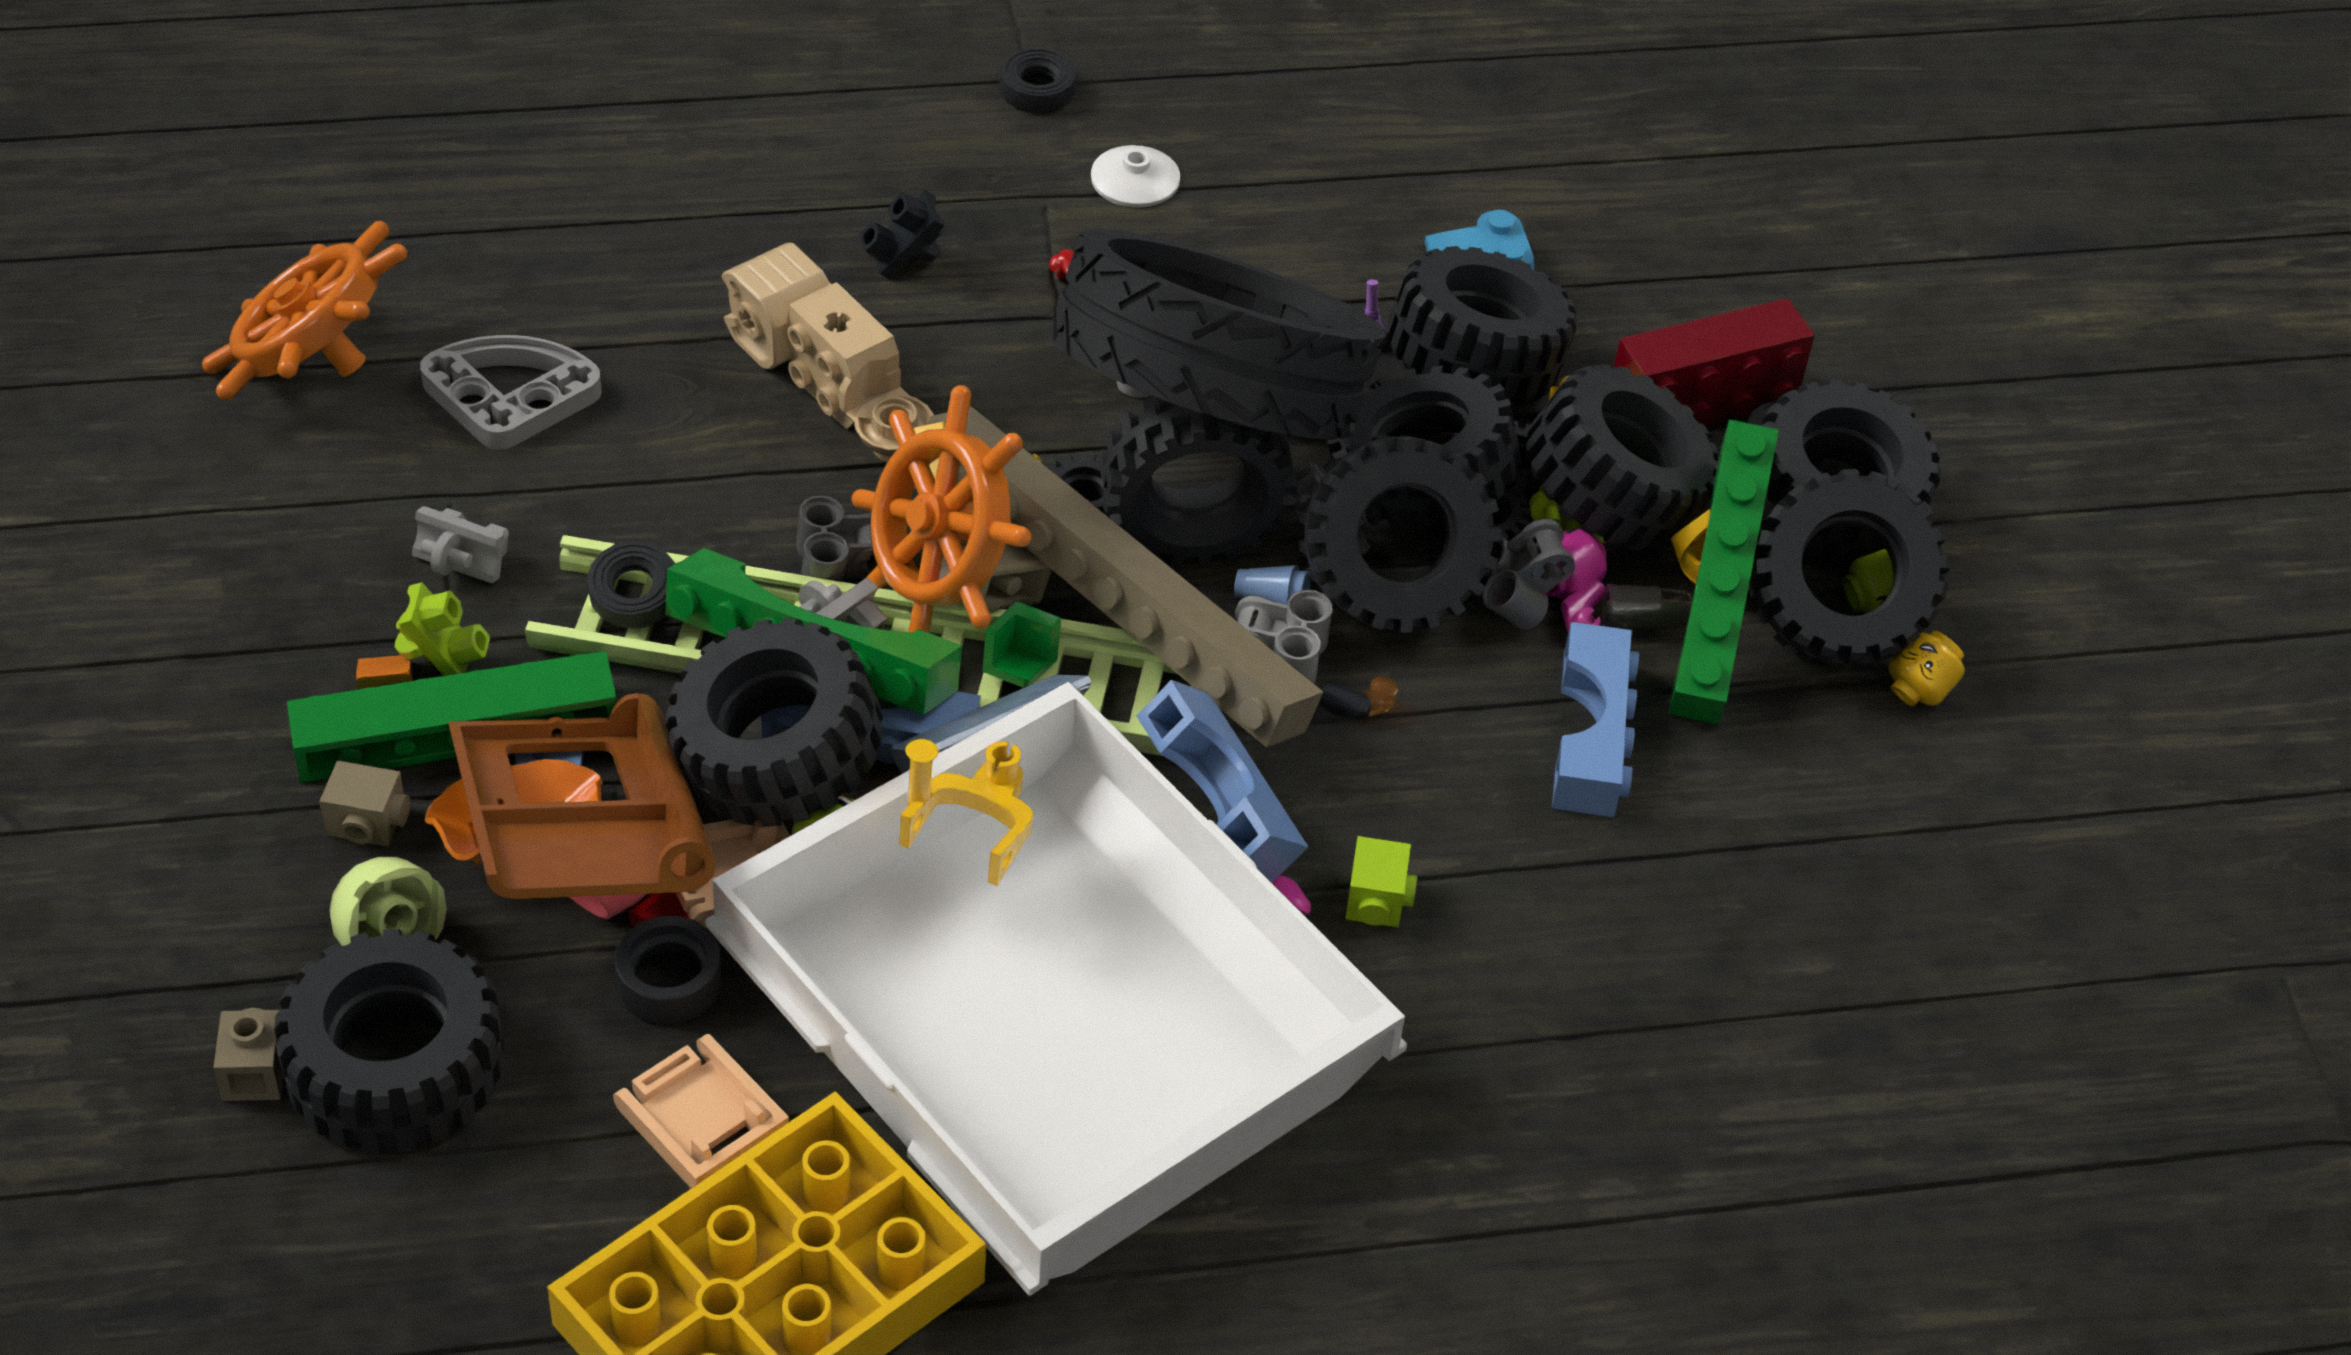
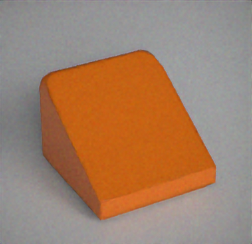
[356,655,413,690]

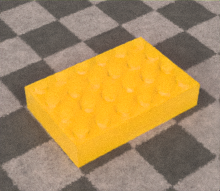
[547,1091,986,1355]

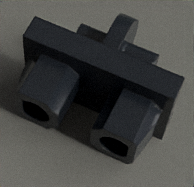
[860,190,945,280]

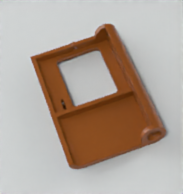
[448,693,716,899]

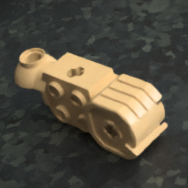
[721,243,934,462]

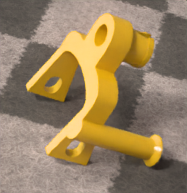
[899,739,1034,886]

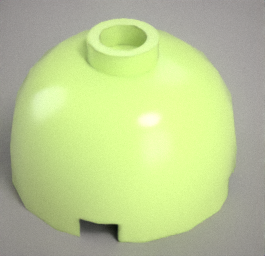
[329,857,447,947]

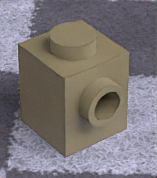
[319,761,410,847]
[213,1008,283,1101]

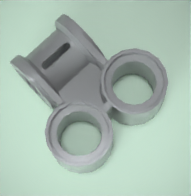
[1235,590,1332,684]

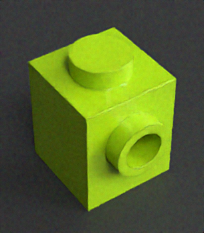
[1345,836,1417,927]

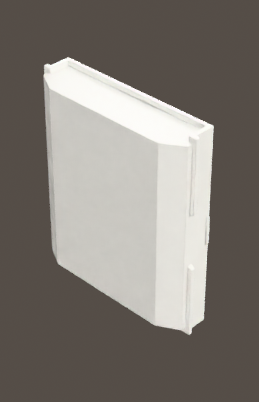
[705,682,1407,1296]

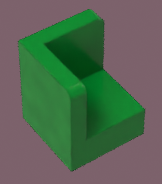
[982,601,1061,688]

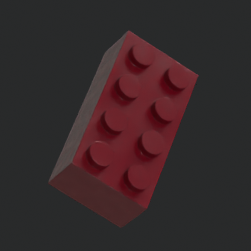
[1614,298,1815,426]

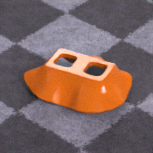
[424,759,603,866]

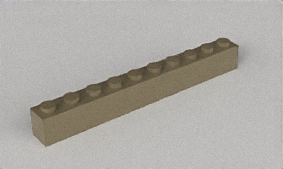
[928,406,1323,748]

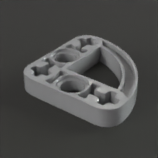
[420,335,602,450]

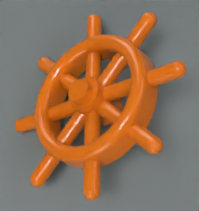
[202,221,407,400]
[851,385,1032,633]

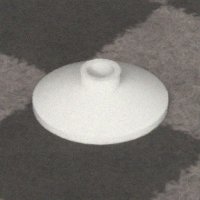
[1091,145,1180,208]

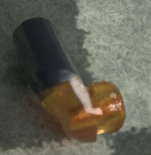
[1319,676,1398,719]

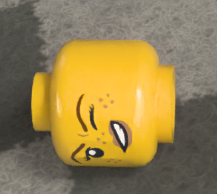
[1888,631,1965,706]

